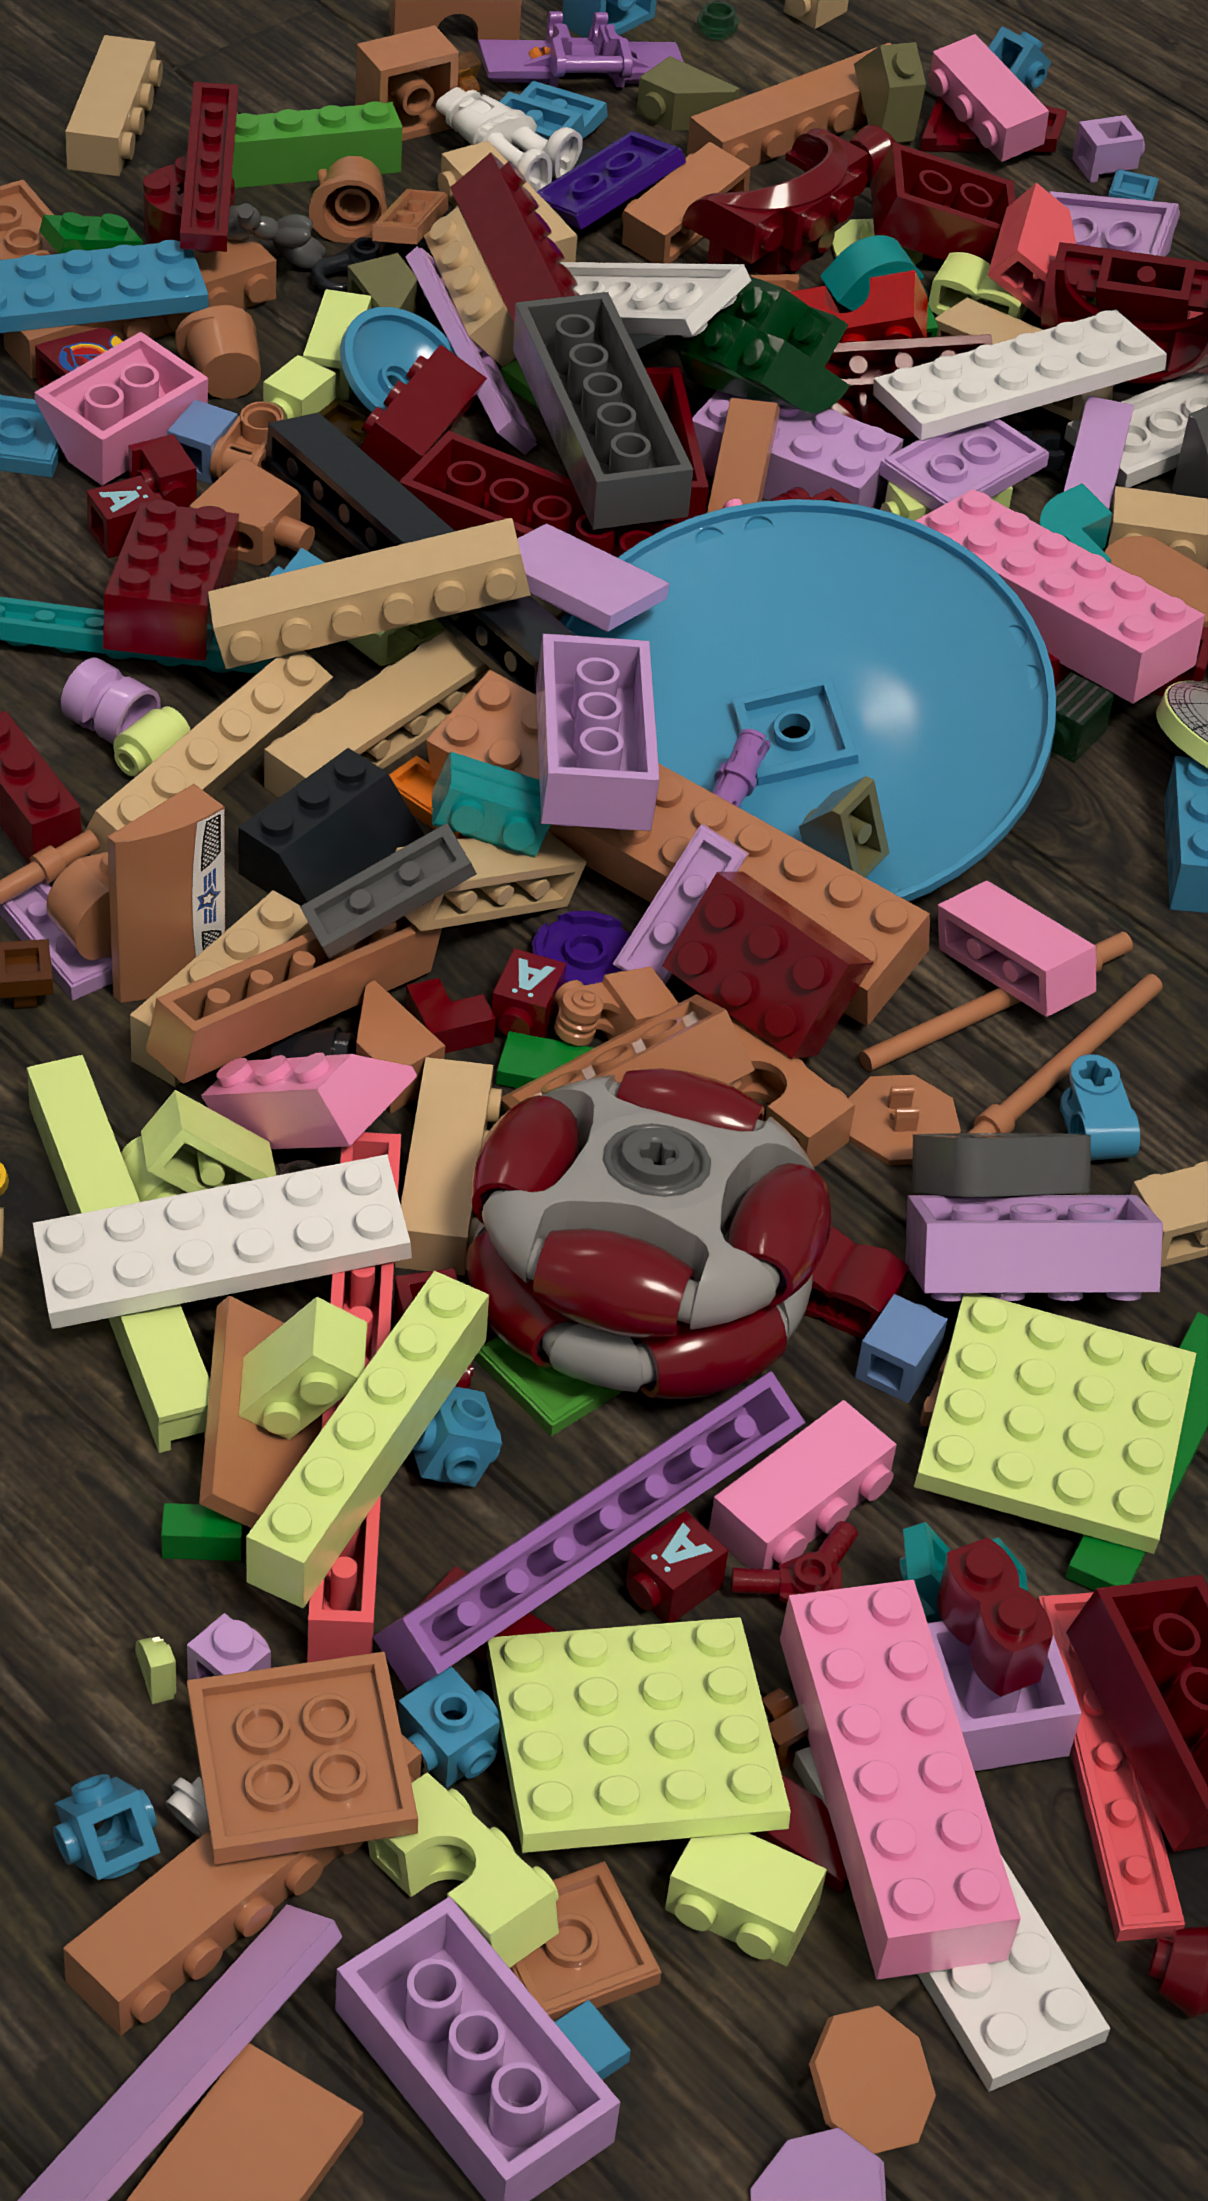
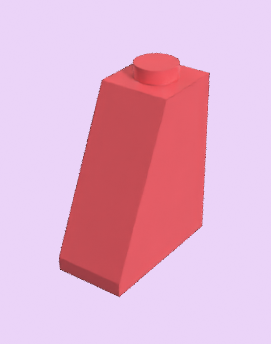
[987,183,1087,318]

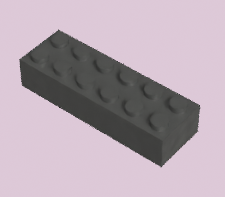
[513,292,693,530]

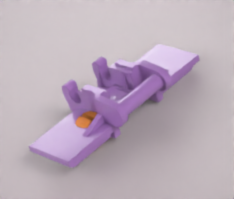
[478,11,684,87]

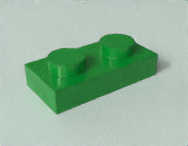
[39,212,143,254]

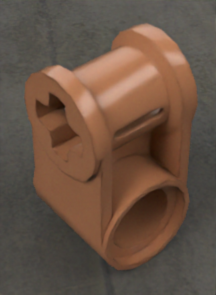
[210,401,284,479]

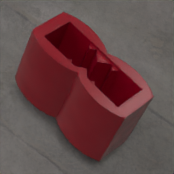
[804,1226,909,1339]
[937,1537,1053,1697]

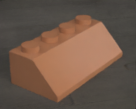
[501,994,755,1112]

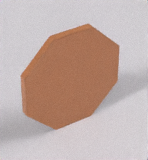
[848,1075,961,1166]
[809,2006,936,2154]

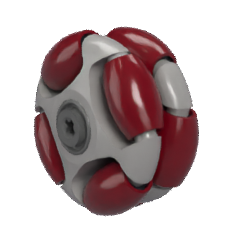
[465,1068,832,1400]

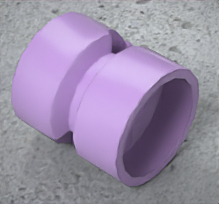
[61,657,161,744]

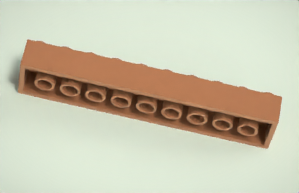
[426,670,930,1027]

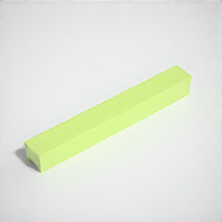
[27,1055,210,1453]

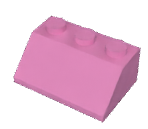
[35,332,208,486]
[201,1053,417,1149]

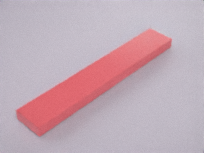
[1038,1593,1185,1942]

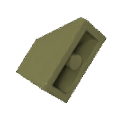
[854,42,926,145]
[637,56,740,131]
[347,253,421,315]
[799,776,889,878]

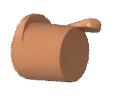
[309,156,387,243]
[175,305,261,399]

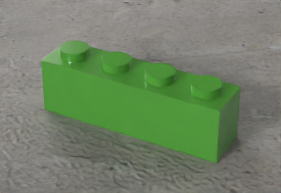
[232,101,403,188]

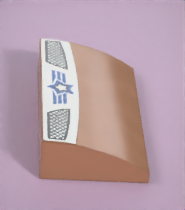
[107,783,225,1003]

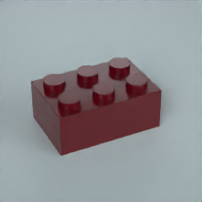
[870,142,1016,264]
[662,871,874,1059]

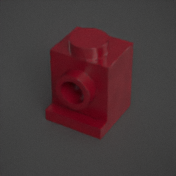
[128,434,197,508]

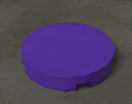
[531,911,633,986]

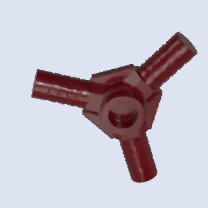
[731,1521,858,1604]

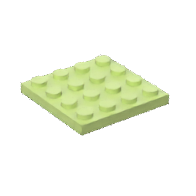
[914,1293,1196,1554]
[486,1617,791,1853]

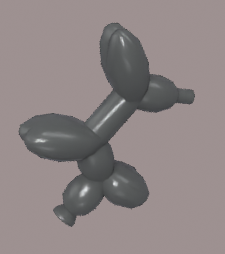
[228,203,326,270]

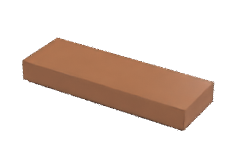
[372,189,448,245]
[707,398,780,513]

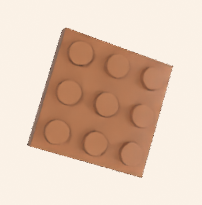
[187,1652,418,1865]

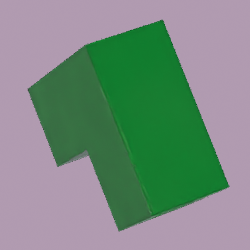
[161,1503,243,1561]

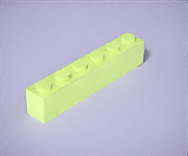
[246,1271,489,1608]

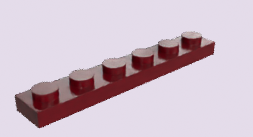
[180,82,239,253]

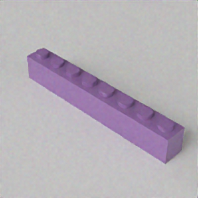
[372,1371,806,1691]

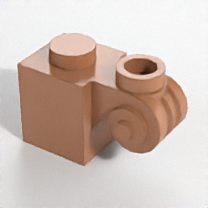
[554,966,679,1046]

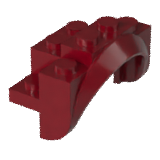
[682,128,869,275]
[1041,242,1208,383]

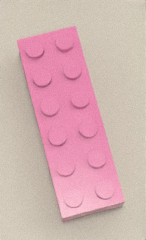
[915,489,1205,704]
[780,1579,1021,1980]

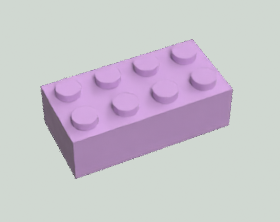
[692,391,904,509]
[536,634,659,831]
[905,1195,1163,1301]
[335,1896,620,2201]

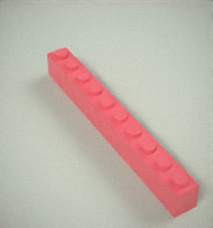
[307,1132,401,1663]

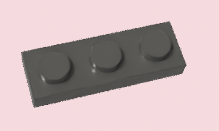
[300,823,477,958]

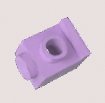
[1072,115,1145,183]
[187,1613,271,1680]

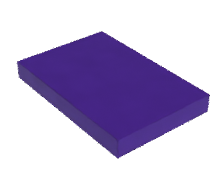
[537,131,686,230]

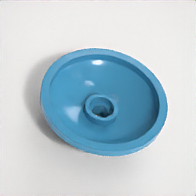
[340,307,457,413]

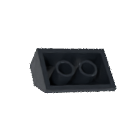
[238,748,425,906]

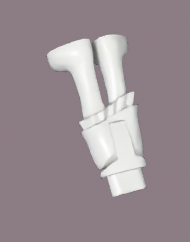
[436,87,583,192]

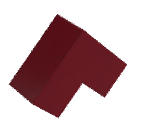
[405,978,496,1054]

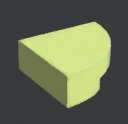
[136,1637,176,1704]

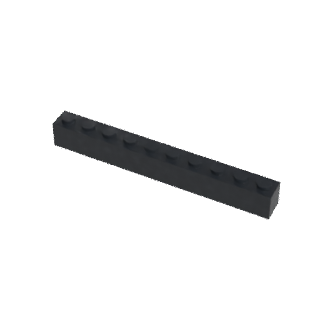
[265,413,576,695]

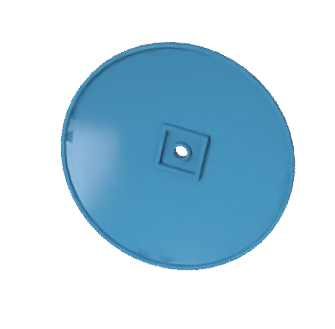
[560,499,1056,902]

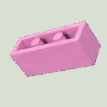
[928,34,1049,162]
[938,880,1097,1017]
[709,1400,897,1570]

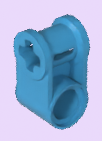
[1059,1054,1140,1161]

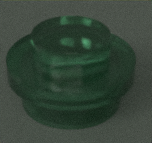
[697,1,739,39]

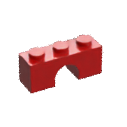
[790,270,928,343]

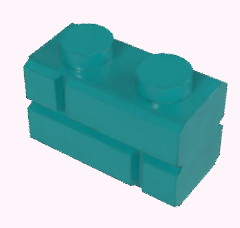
[432,752,551,857]

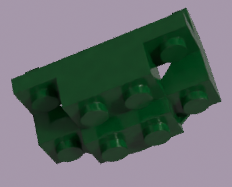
[661,276,850,413]

